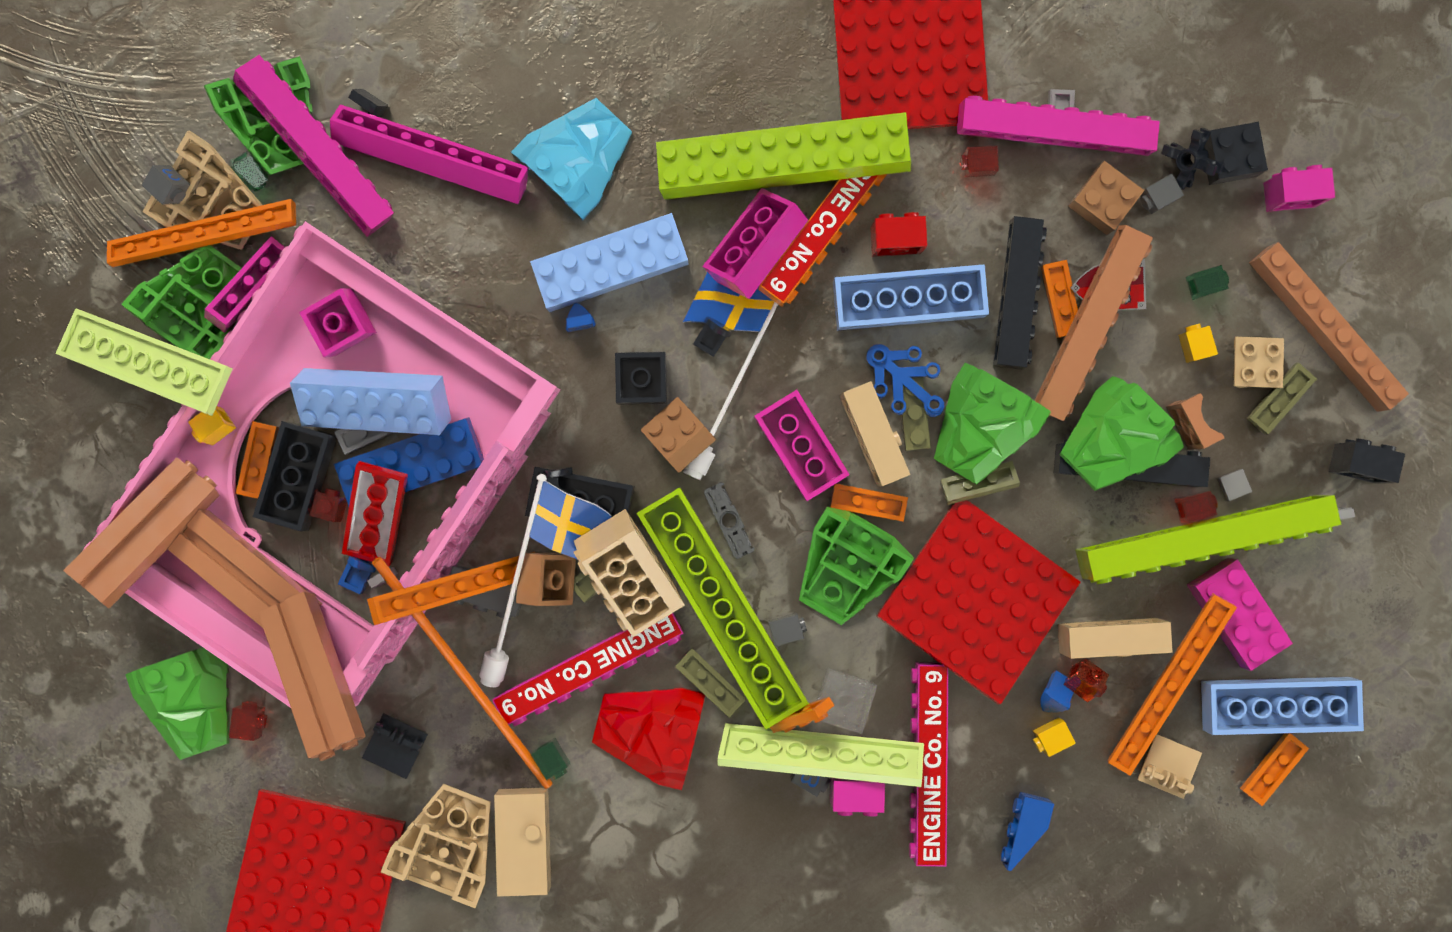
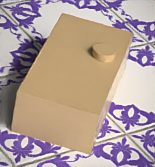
[839,381,910,487]
[1058,618,1173,659]
[494,788,551,896]

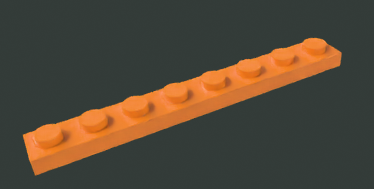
[107,199,296,267]
[367,551,535,625]
[1108,593,1237,776]

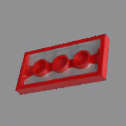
[341,461,408,566]

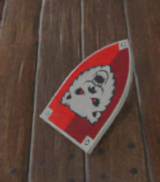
[1070,259,1146,311]

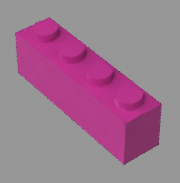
[204,236,285,333]

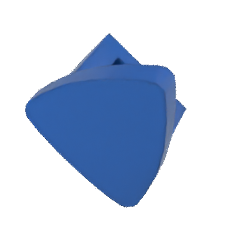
[566,303,596,332]
[338,556,376,594]
[1040,670,1077,713]

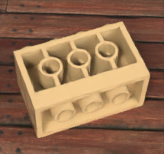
[574,509,685,637]

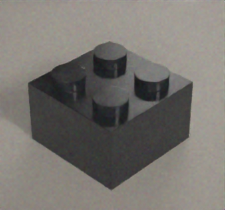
[1204,121,1268,185]
[615,352,667,405]
[1328,438,1405,484]

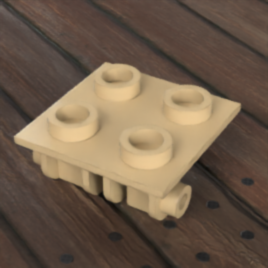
[1234,337,1284,388]
[1137,734,1202,799]

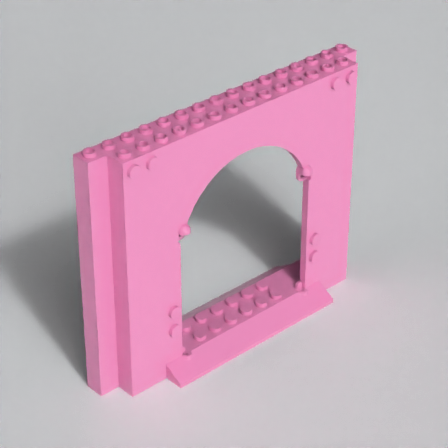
[83,222,560,708]

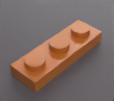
[1041,260,1078,338]
[236,421,279,499]
[830,484,908,522]
[770,697,834,733]
[1240,733,1309,806]

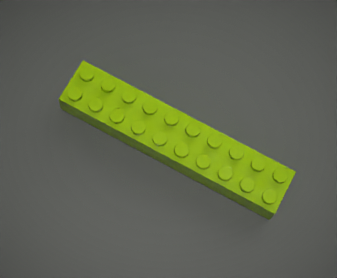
[656,112,911,200]
[637,488,809,729]
[1075,495,1342,584]

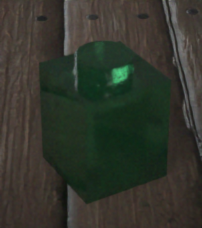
[229,151,268,191]
[1185,265,1229,300]
[531,738,570,780]

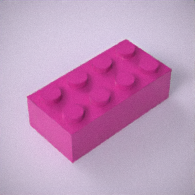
[702,188,808,299]
[754,390,850,501]
[1187,558,1293,671]

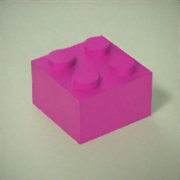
[1263,165,1335,212]
[299,288,377,357]
[830,777,885,816]

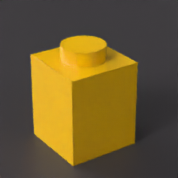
[1178,324,1218,363]
[188,406,236,446]
[1033,717,1076,757]

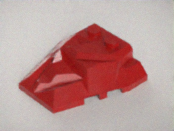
[592,687,705,790]

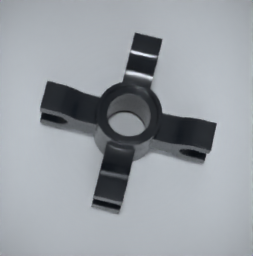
[1161,128,1225,190]

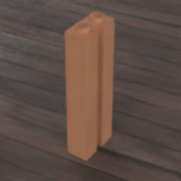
[63,457,220,608]
[168,509,323,628]
[258,591,366,761]

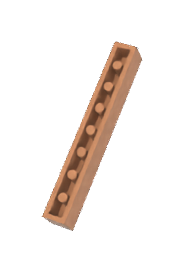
[1034,225,1153,421]
[1249,242,1409,412]

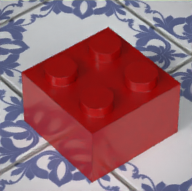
[870,212,927,257]

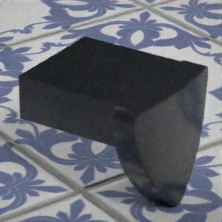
[348,89,388,118]
[693,317,732,357]
[543,467,573,488]

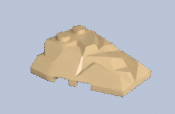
[142,130,262,250]
[381,784,491,908]

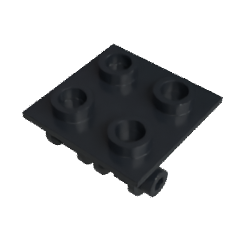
[362,713,428,779]

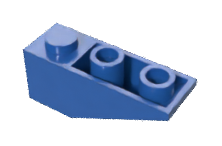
[1001,792,1054,871]

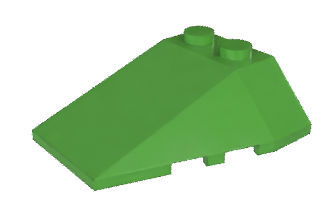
[799,507,914,625]

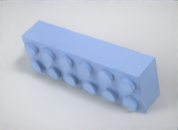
[530,213,689,312]
[833,264,989,331]
[290,368,451,435]
[1201,677,1364,735]

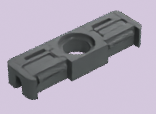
[704,482,755,559]

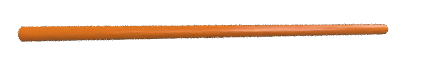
[372,557,553,789]

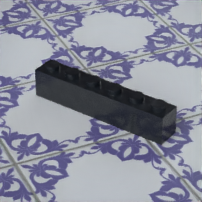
[993,216,1047,370]
[1053,439,1211,487]

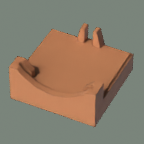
[1166,393,1224,450]

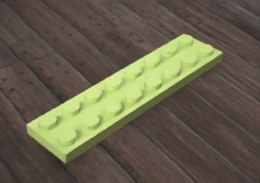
[55,309,233,416]
[718,723,924,787]

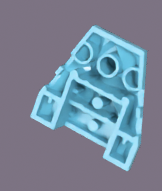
[511,98,632,220]

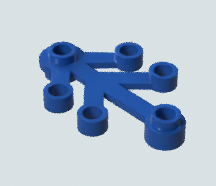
[867,344,944,417]

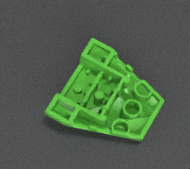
[204,56,313,176]
[121,245,242,359]
[934,363,1051,485]
[1059,376,1184,491]
[125,647,229,760]

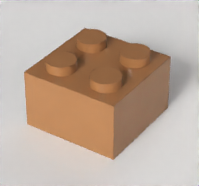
[1068,161,1144,235]
[641,397,716,473]
[516,553,576,606]

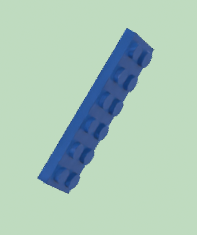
[334,417,484,506]

